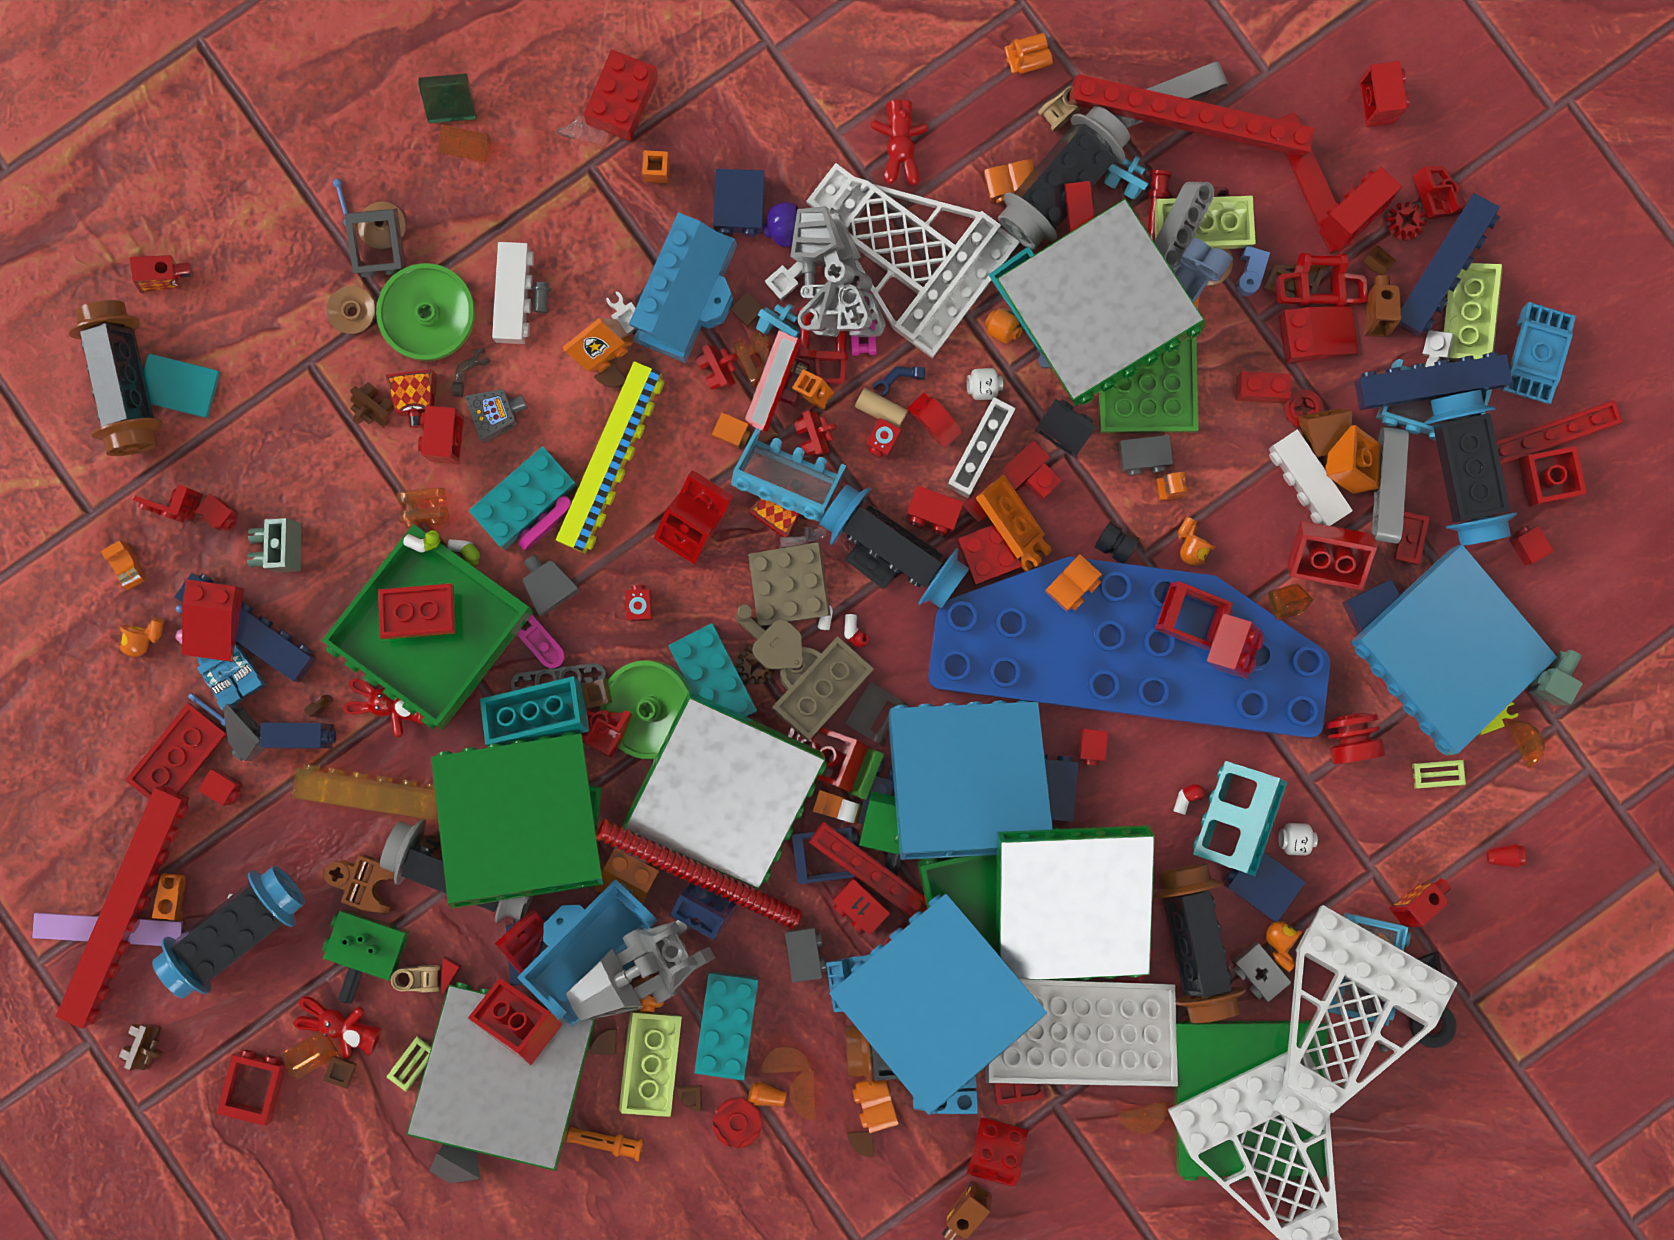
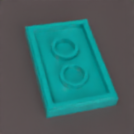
[143,353,221,419]

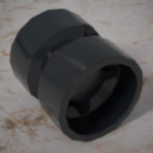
[1094,520,1140,564]

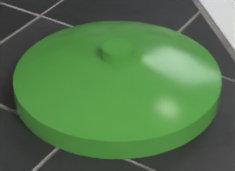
[376,263,475,361]
[600,660,692,759]

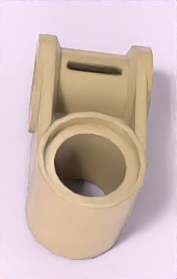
[1038,86,1082,132]
[391,965,440,992]

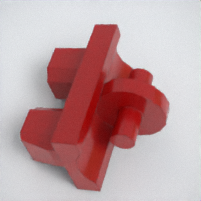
[695,344,738,390]
[794,411,837,456]

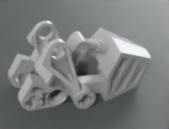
[790,206,886,337]
[566,918,716,1021]

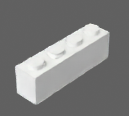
[492,242,534,344]
[947,397,1016,498]
[1268,429,1353,526]

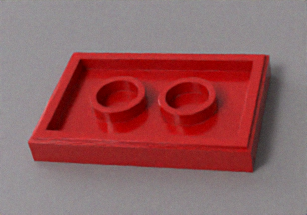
[378,583,456,640]

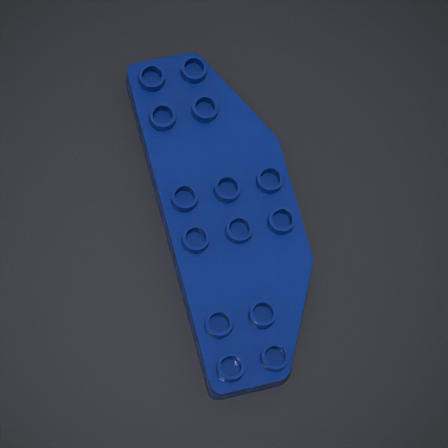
[928,557,1330,738]

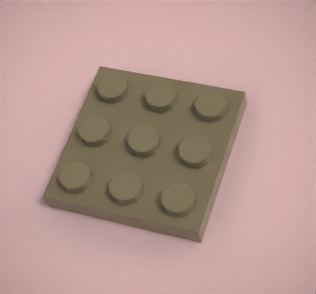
[748,542,831,627]

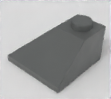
[223,704,266,761]

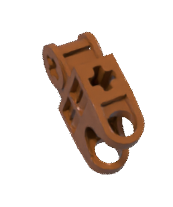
[324,854,394,913]

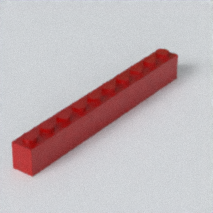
[1068,74,1315,157]
[55,786,190,1029]

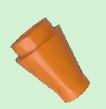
[748,1081,786,1107]

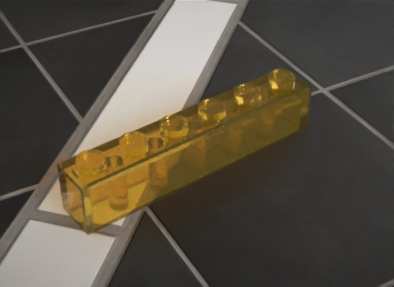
[291,764,438,821]

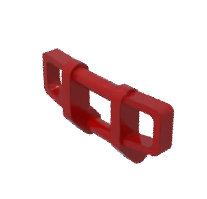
[1275,253,1368,306]
[797,308,848,385]

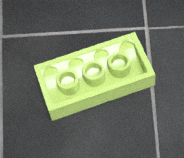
[1155,196,1256,249]
[1444,263,1503,361]
[619,1010,682,1117]

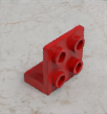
[131,484,203,523]
[966,1117,1028,1187]

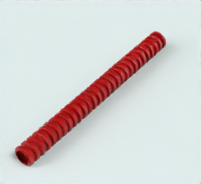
[596,819,801,930]

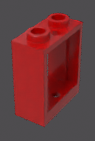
[1155,581,1233,651]
[217,1049,287,1126]

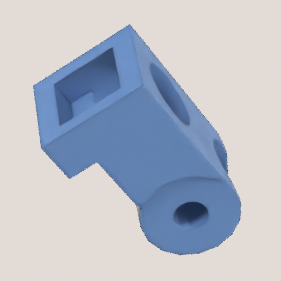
[1236,246,1270,296]

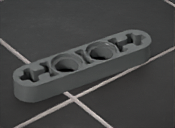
[511,663,607,691]

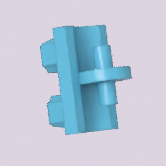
[1104,156,1149,200]
[756,303,800,337]

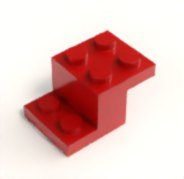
[653,470,734,564]

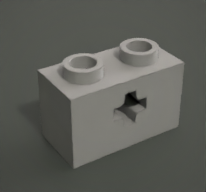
[1232,942,1291,1002]

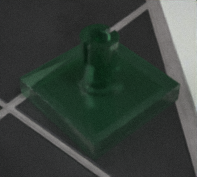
[418,73,476,123]

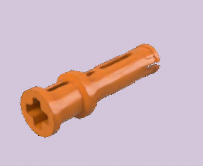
[567,1127,644,1162]

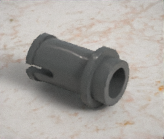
[532,282,551,313]

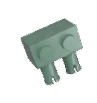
[247,518,302,572]
[1528,650,1583,706]

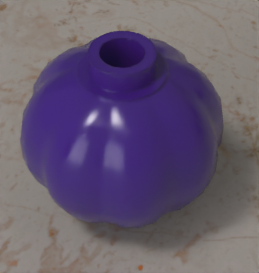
[763,202,799,247]

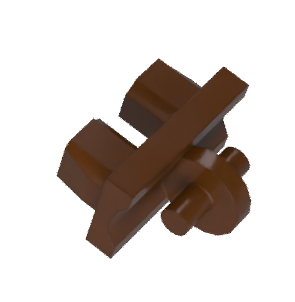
[350,382,394,428]
[119,1024,163,1070]

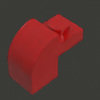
[906,393,962,449]

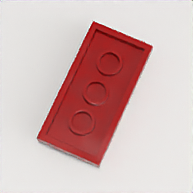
[125,703,227,799]

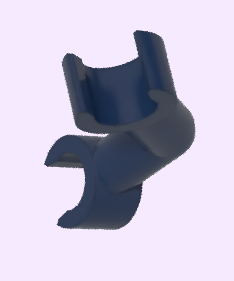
[873,366,926,397]

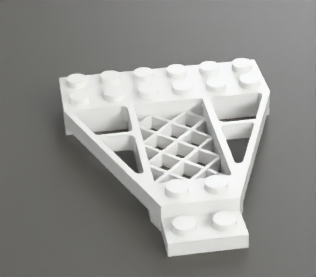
[806,163,1020,358]
[1271,905,1457,1136]
[1167,1049,1342,1240]

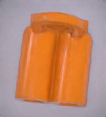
[1004,33,1053,74]

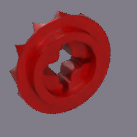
[1386,201,1426,241]
[1284,389,1324,428]

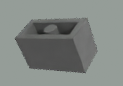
[1117,435,1173,476]
[785,926,826,983]

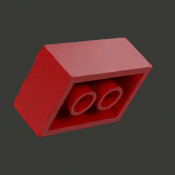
[584,49,658,142]
[1319,167,1402,253]
[1288,521,1377,591]

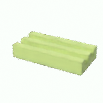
[1412,760,1466,788]
[387,1036,431,1092]

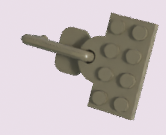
[735,604,874,741]

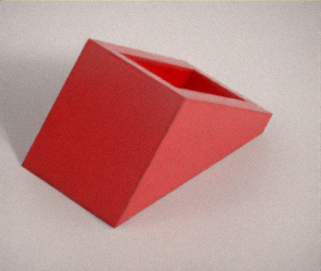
[441,957,462,994]

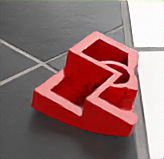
[1413,165,1467,219]
[581,710,632,758]

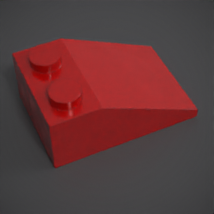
[1279,306,1358,364]
[182,579,244,662]
[788,727,869,792]
[468,978,562,1065]

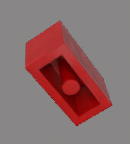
[1236,371,1291,403]

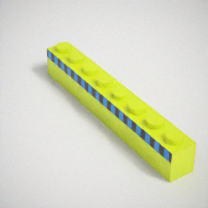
[556,361,664,554]

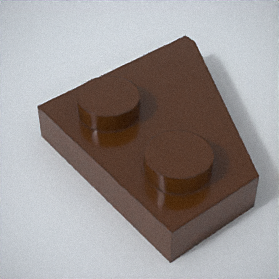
[1263,264,1327,307]

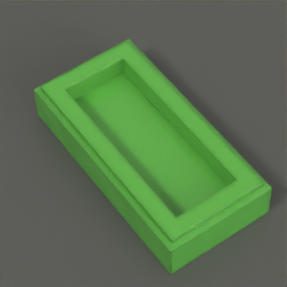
[849,748,884,800]

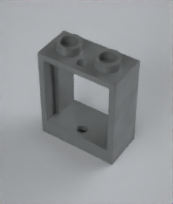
[344,208,406,277]

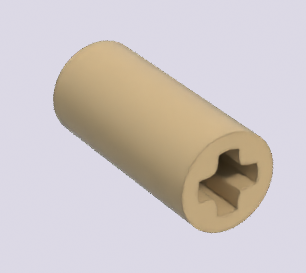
[855,388,908,427]

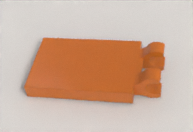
[976,475,1052,572]

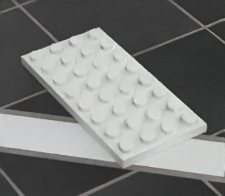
[985,979,1178,1087]

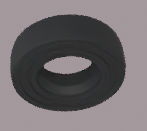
[1410,1007,1457,1048]

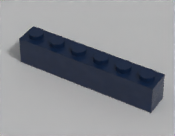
[1397,193,1500,338]
[1355,352,1512,411]
[174,573,317,682]

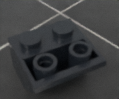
[1035,399,1097,458]

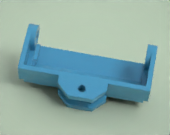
[629,212,737,364]
[517,879,657,1027]

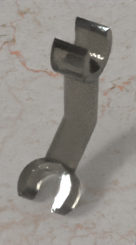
[451,348,491,397]

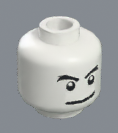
[967,368,1003,400]
[1278,823,1318,856]

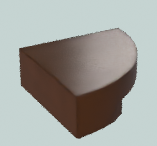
[594,363,626,387]
[304,695,334,717]
[590,1028,617,1055]
[676,1085,702,1112]
[847,1131,874,1157]

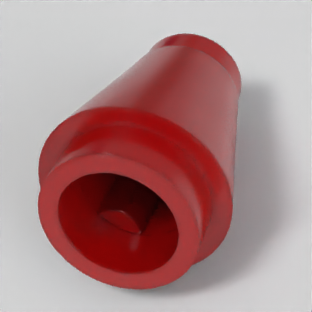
[1487,844,1526,868]

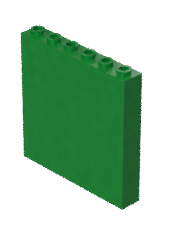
[431,732,603,909]
[1174,1020,1328,1181]

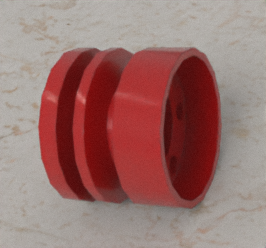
[1325,712,1385,764]

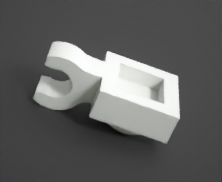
[765,261,803,301]
[1423,330,1454,367]

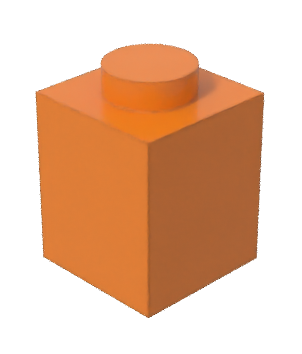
[642,150,670,184]
[712,412,752,450]

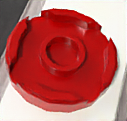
[713,1097,762,1148]

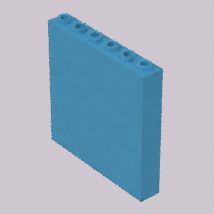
[1351,545,1557,755]
[888,700,1052,860]
[829,894,1047,1115]

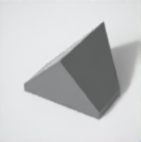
[429,1144,480,1183]

